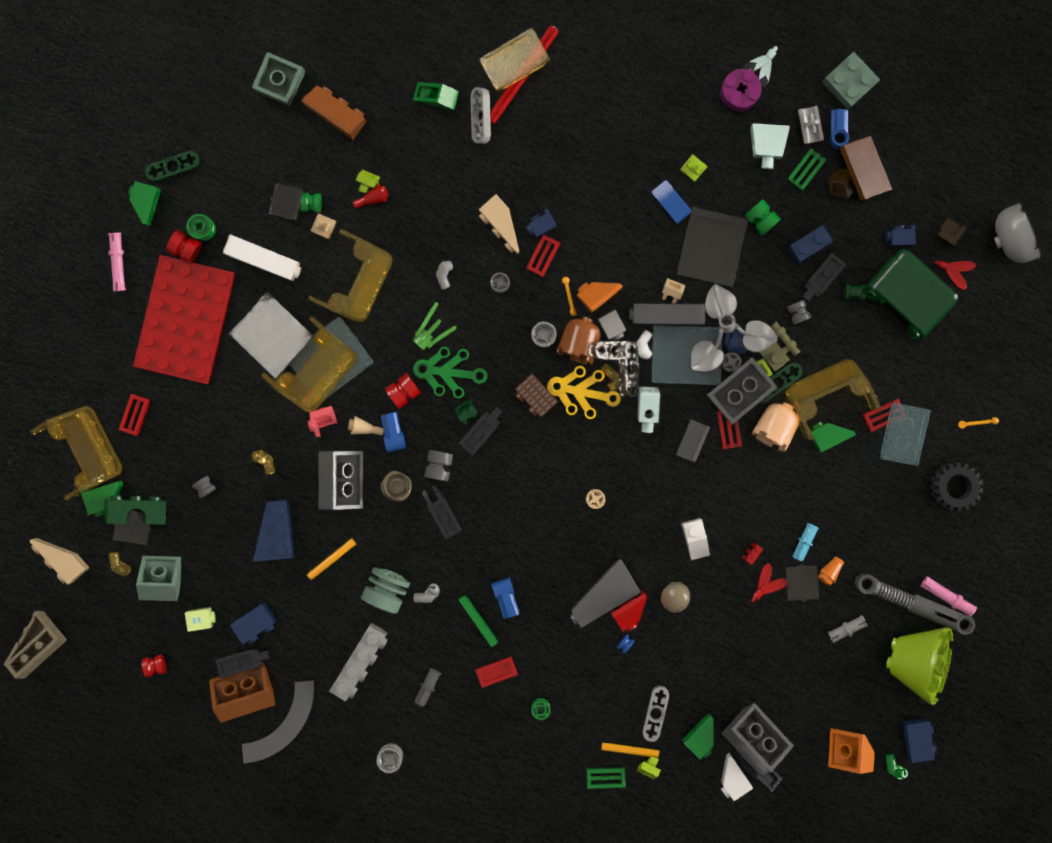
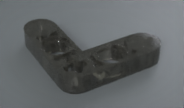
[589,341,639,398]

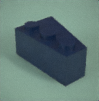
[253,499,294,562]

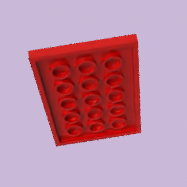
[133,255,236,384]

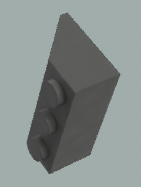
[319,451,363,510]

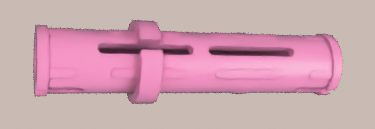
[108,233,126,291]
[921,576,977,617]

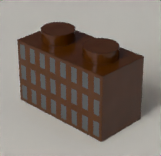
[515,374,558,417]

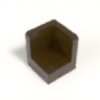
[828,168,856,198]
[935,218,967,247]

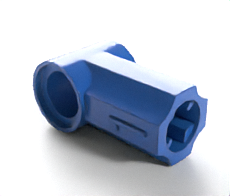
[829,109,849,150]
[381,412,406,452]
[491,578,519,619]

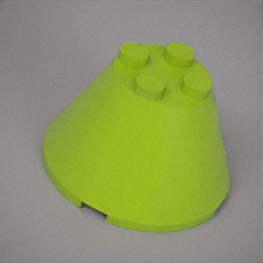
[887,628,953,705]

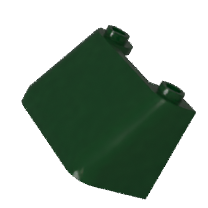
[862,249,958,342]

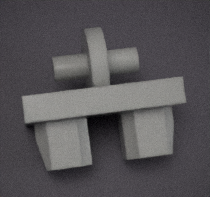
[798,106,824,144]

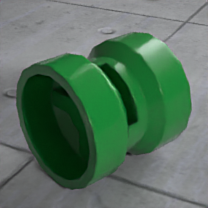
[300,192,322,213]
[531,698,550,720]

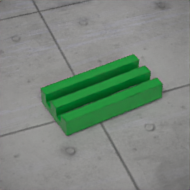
[787,148,826,191]
[587,767,626,789]

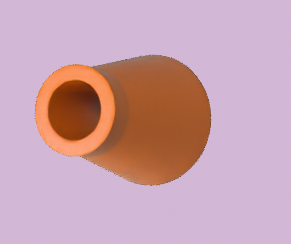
[818,556,844,586]

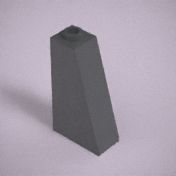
[629,304,705,326]
[570,558,641,628]

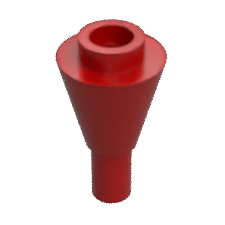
[353,184,389,208]

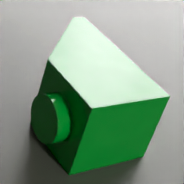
[413,82,459,110]
[128,181,161,226]
[808,421,856,452]
[81,481,123,517]
[682,713,714,759]

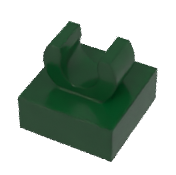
[454,399,478,425]

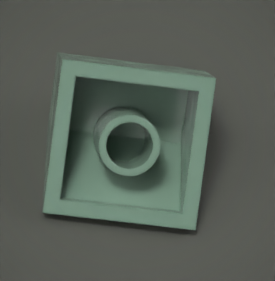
[136,556,181,601]

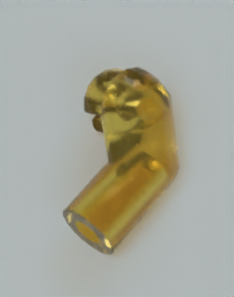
[601,363,621,391]
[252,450,275,475]

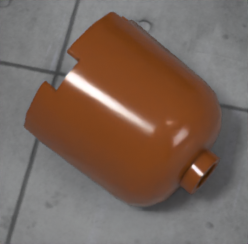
[556,317,601,365]

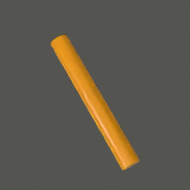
[307,538,356,580]
[601,742,659,758]

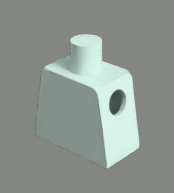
[751,124,790,169]
[638,387,660,433]

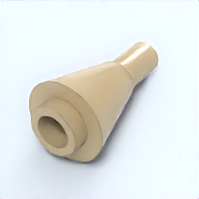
[348,416,384,435]

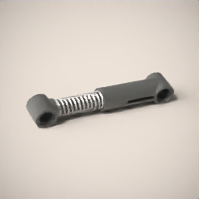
[855,573,975,635]

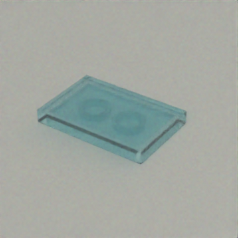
[880,402,931,466]

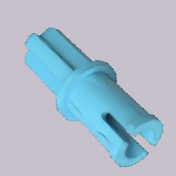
[793,523,819,561]

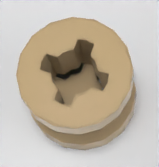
[586,489,605,509]

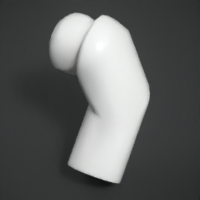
[636,330,652,359]

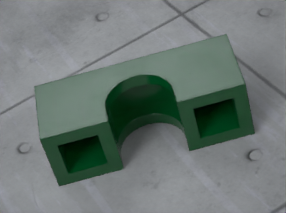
[104,496,166,524]

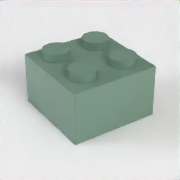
[252,52,305,107]
[822,52,880,110]

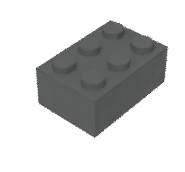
[706,357,777,425]
[722,703,794,776]

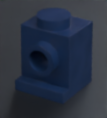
[526,209,557,238]
[885,225,916,247]

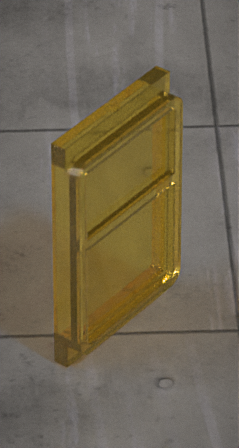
[479,28,550,91]

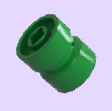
[744,199,781,235]
[187,214,216,241]

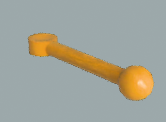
[562,277,577,316]
[958,417,999,428]

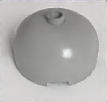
[994,203,1040,263]

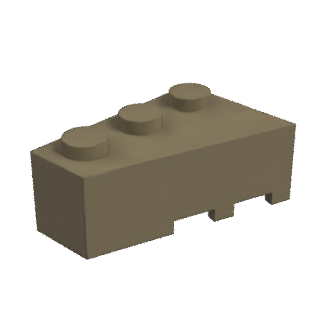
[4,611,67,679]

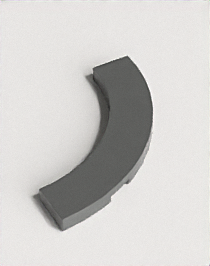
[242,680,315,763]

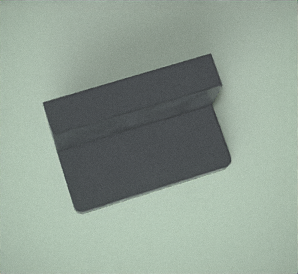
[676,420,710,462]

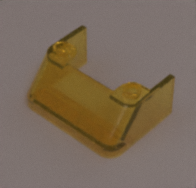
[308,229,393,322]
[262,317,358,412]
[785,359,881,440]
[30,406,122,500]

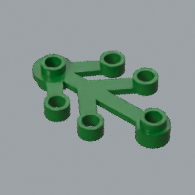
[413,347,487,399]

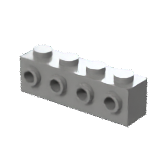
[329,623,388,701]

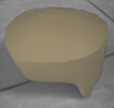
[381,471,412,502]

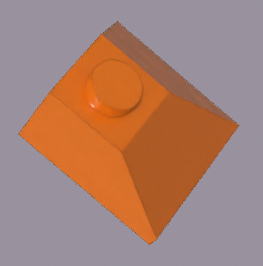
[577,282,622,313]
[828,729,875,774]

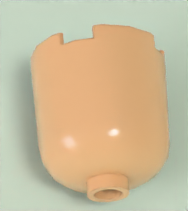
[752,402,799,452]

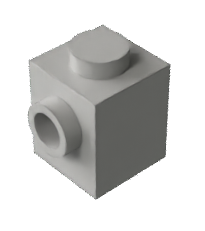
[598,310,626,341]

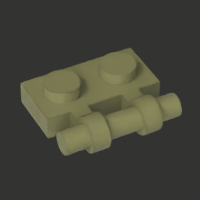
[759,322,800,372]

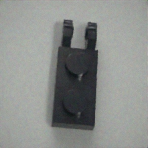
[421,484,463,539]

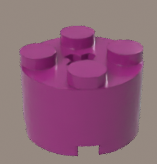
[720,69,761,111]

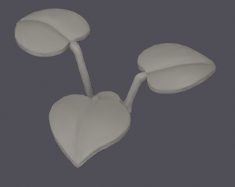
[691,284,777,372]

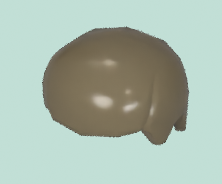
[661,582,690,613]

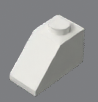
[681,518,710,560]
[721,753,753,801]

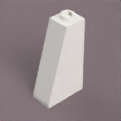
[223,235,301,281]

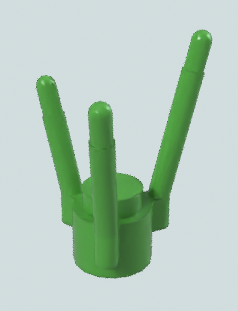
[413,302,456,350]

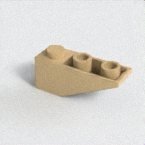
[479,194,519,254]
[30,538,89,585]

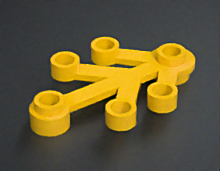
[547,366,621,419]

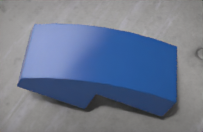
[652,180,692,224]

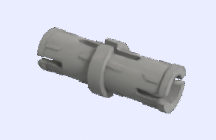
[827,615,868,643]

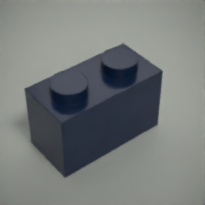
[787,225,833,264]
[230,602,277,644]
[902,719,937,763]

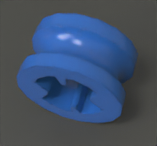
[616,635,635,654]

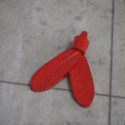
[935,260,976,290]
[751,563,788,602]

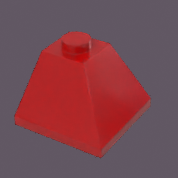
[611,590,647,632]

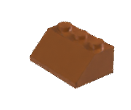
[302,86,366,140]
[209,662,275,723]

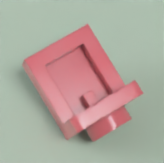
[308,406,337,437]

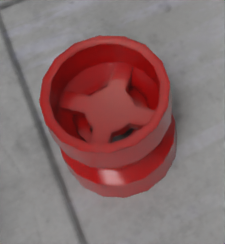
[142,654,166,677]

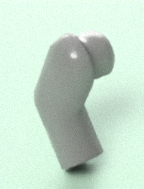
[436,261,453,290]
[414,584,440,603]

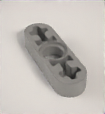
[471,87,491,144]
[642,686,669,742]

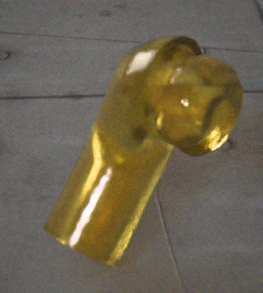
[108,552,131,576]

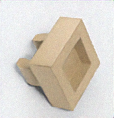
[311,213,336,239]
[662,278,685,304]

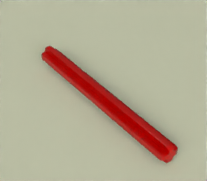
[490,25,558,124]

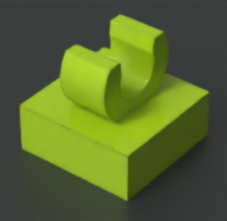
[680,154,707,182]
[356,170,380,193]
[637,756,661,779]

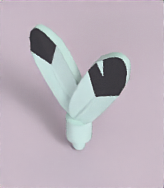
[742,46,778,87]

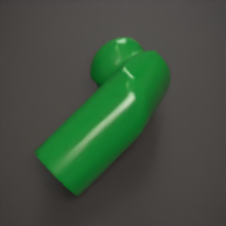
[885,754,908,779]

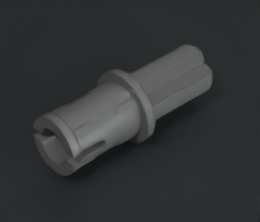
[415,668,441,707]

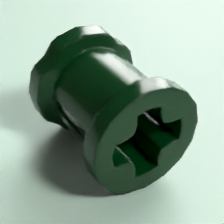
[844,283,866,301]

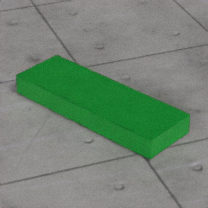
[459,594,498,647]

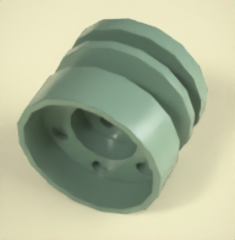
[361,567,410,614]

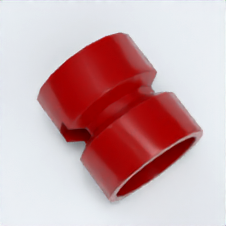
[166,229,202,264]
[385,373,421,409]

